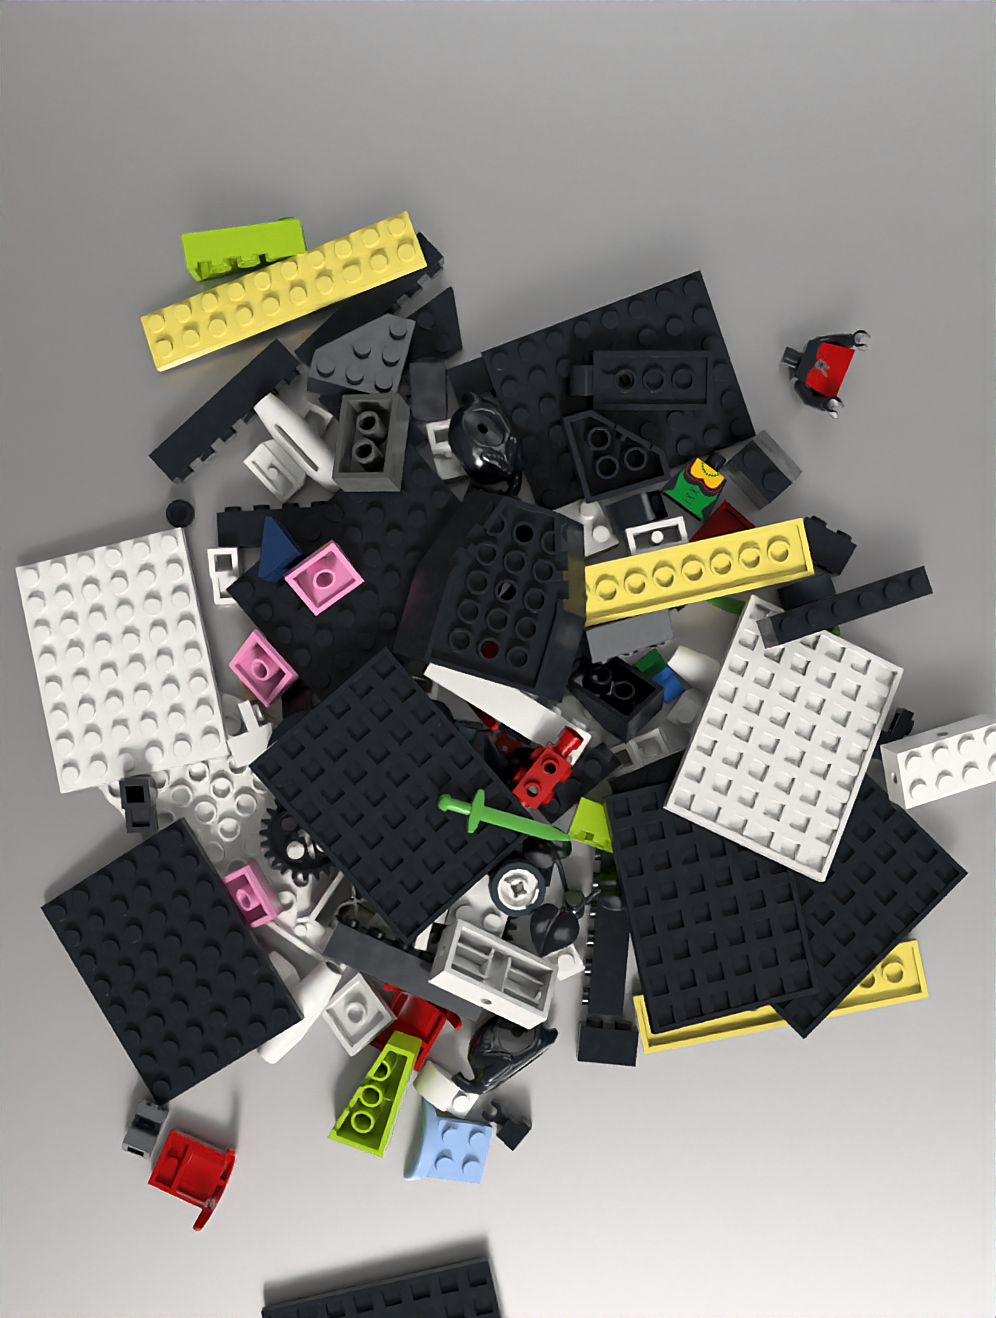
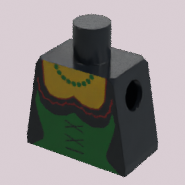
[660,451,727,524]

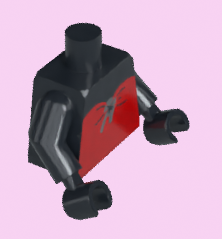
[780,330,871,419]

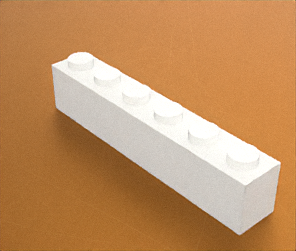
[421,662,592,766]

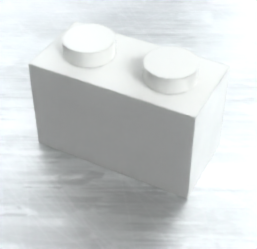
[623,516,689,557]

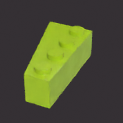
[180,217,307,283]
[566,797,613,853]
[327,1030,422,1158]

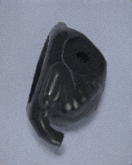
[448,392,527,496]
[451,1015,559,1095]

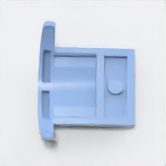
[404,1096,493,1184]

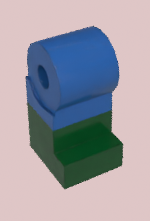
[633,648,685,705]

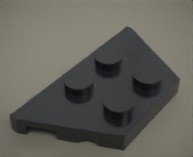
[403,286,463,377]

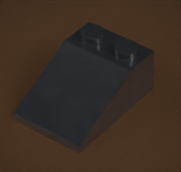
[566,655,665,744]

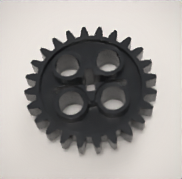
[259,798,339,883]

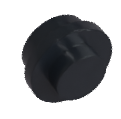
[166,499,195,528]

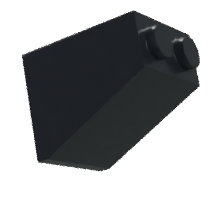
[721,429,803,511]

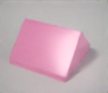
[283,540,364,615]
[228,629,300,707]
[221,859,284,929]

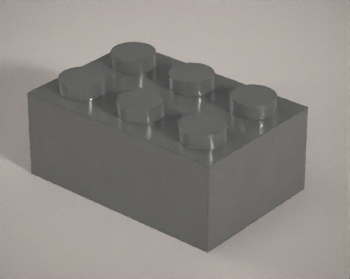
[332,393,410,492]

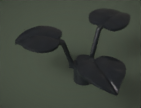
[523,826,625,958]

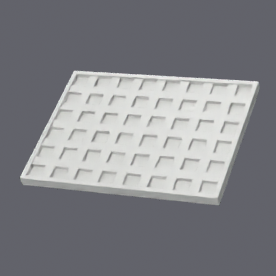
[15,527,231,793]
[662,594,904,882]

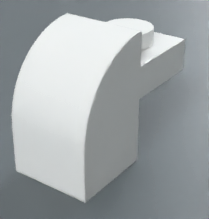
[226,700,275,768]

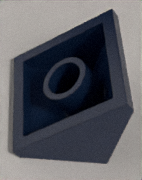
[258,516,308,583]

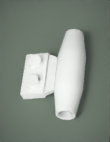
[244,393,341,504]
[666,645,721,734]
[257,951,343,1063]

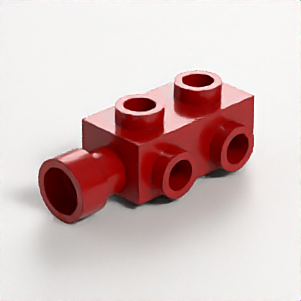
[512,726,584,810]

